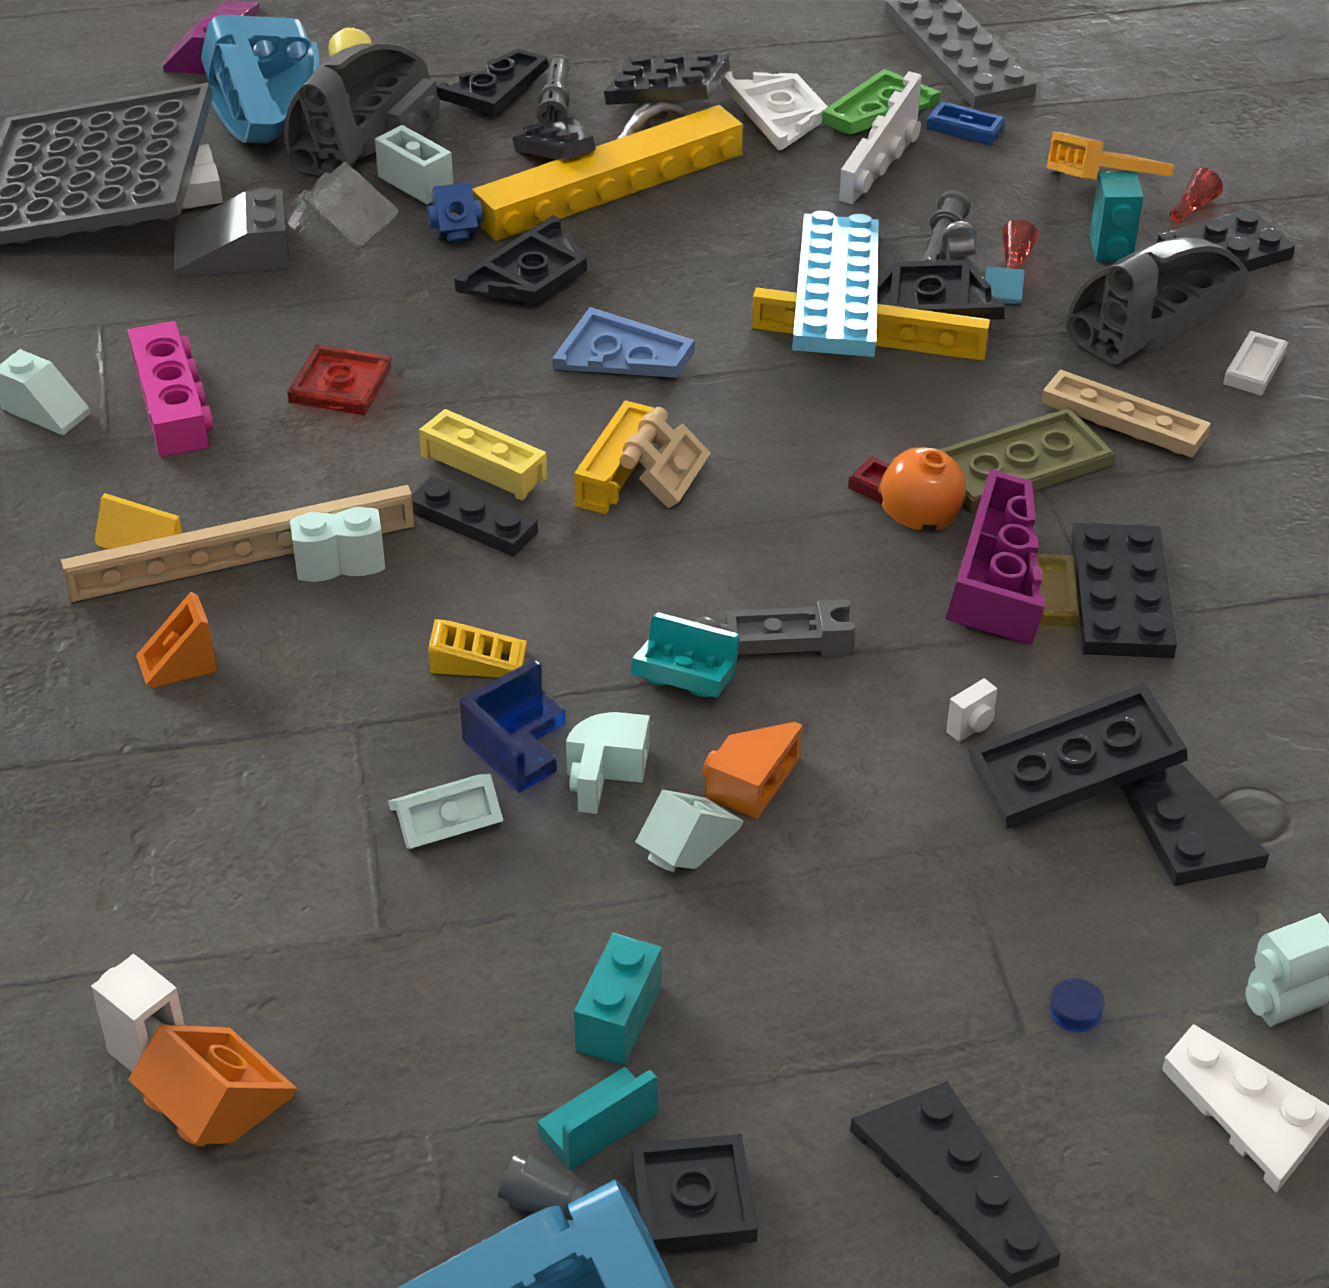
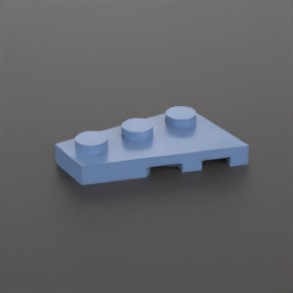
[552,307,695,378]

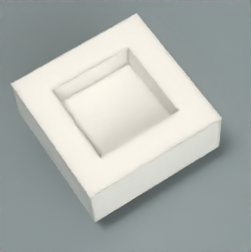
[946,678,998,742]

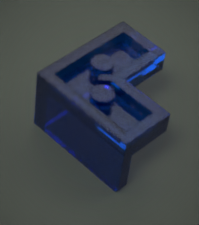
[459,659,566,793]

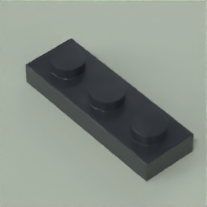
[412,476,538,557]

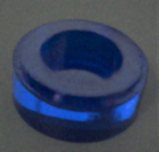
[1050,978,1105,1032]

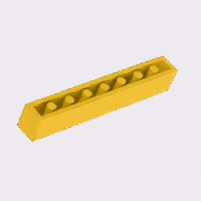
[472,105,743,241]

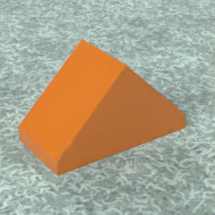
[136,592,217,688]

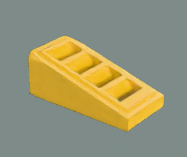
[428,619,527,679]

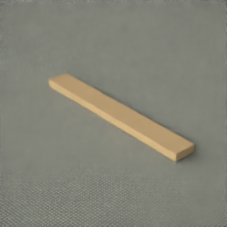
[61,485,415,602]

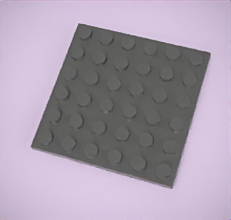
[0,82,213,245]

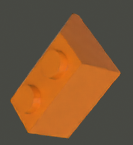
[128,1025,298,1147]

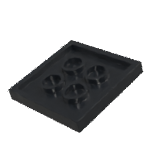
[604,51,730,105]

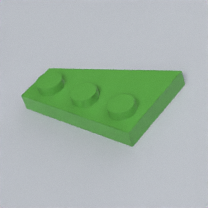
[822,69,941,135]

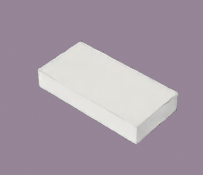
[1223,331,1288,396]

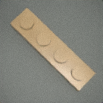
[1041,369,1211,458]

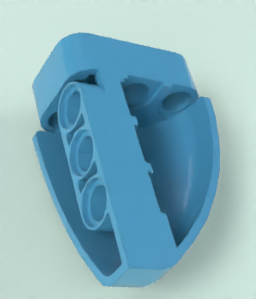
[201,15,320,143]
[398,1179,675,1288]

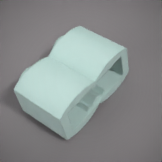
[290,507,385,582]
[1245,913,1329,1027]

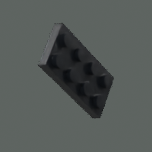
[1071,523,1177,658]
[969,683,1188,829]

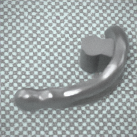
[617,101,686,139]
[942,221,977,262]

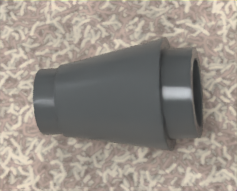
[498,1154,586,1220]

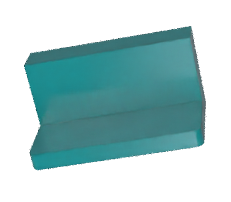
[537,1067,658,1171]

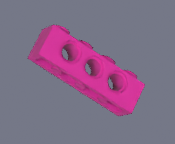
[127,321,214,457]

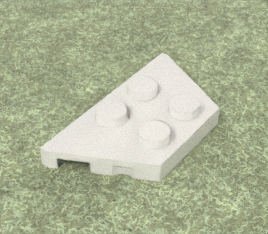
[721,72,828,150]

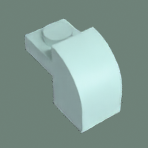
[566,712,650,814]

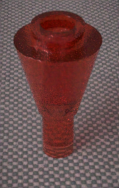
[1170,167,1223,223]
[1002,220,1039,269]

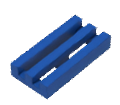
[926,101,1006,145]

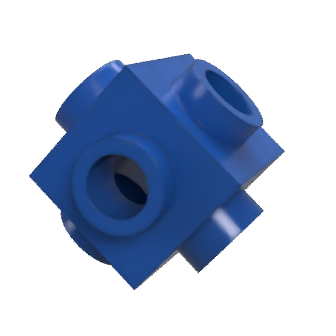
[427,182,483,243]

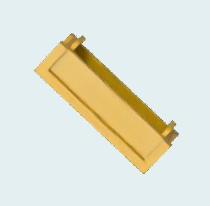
[574,400,656,515]

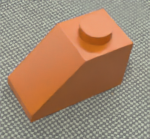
[702,722,803,819]

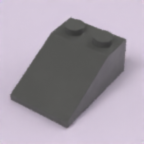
[174,188,289,277]

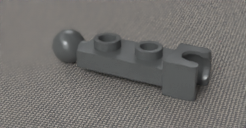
[693,599,855,657]

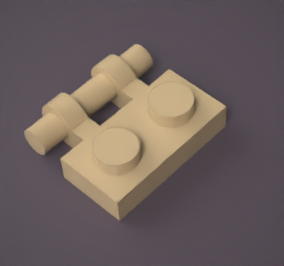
[620,407,711,509]

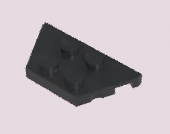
[454,215,587,304]
[877,260,1005,320]

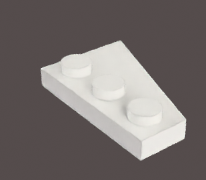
[1162,1024,1329,1193]

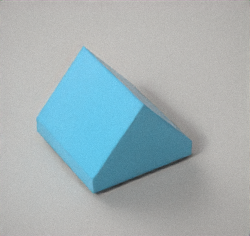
[985,267,1025,305]

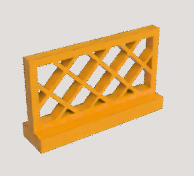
[1047,132,1174,180]

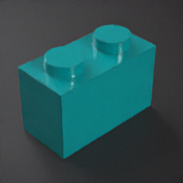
[1089,172,1144,261]
[574,933,662,1066]

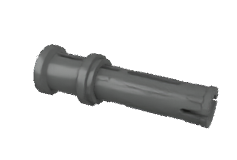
[537,54,570,126]
[920,190,971,261]

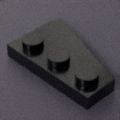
[512,117,596,161]

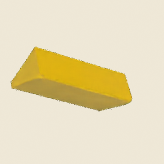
[95,493,182,549]

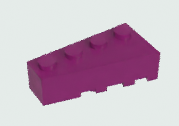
[945,469,1045,645]

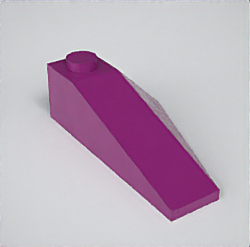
[163,0,260,74]

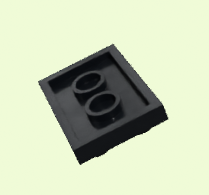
[1157,208,1295,272]

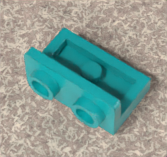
[630,613,740,698]

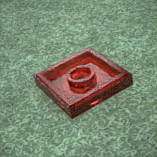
[287,344,392,416]

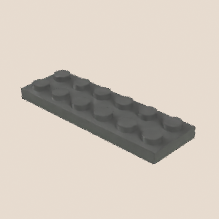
[885,0,1037,108]

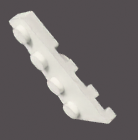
[839,71,922,204]

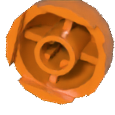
[879,447,966,531]

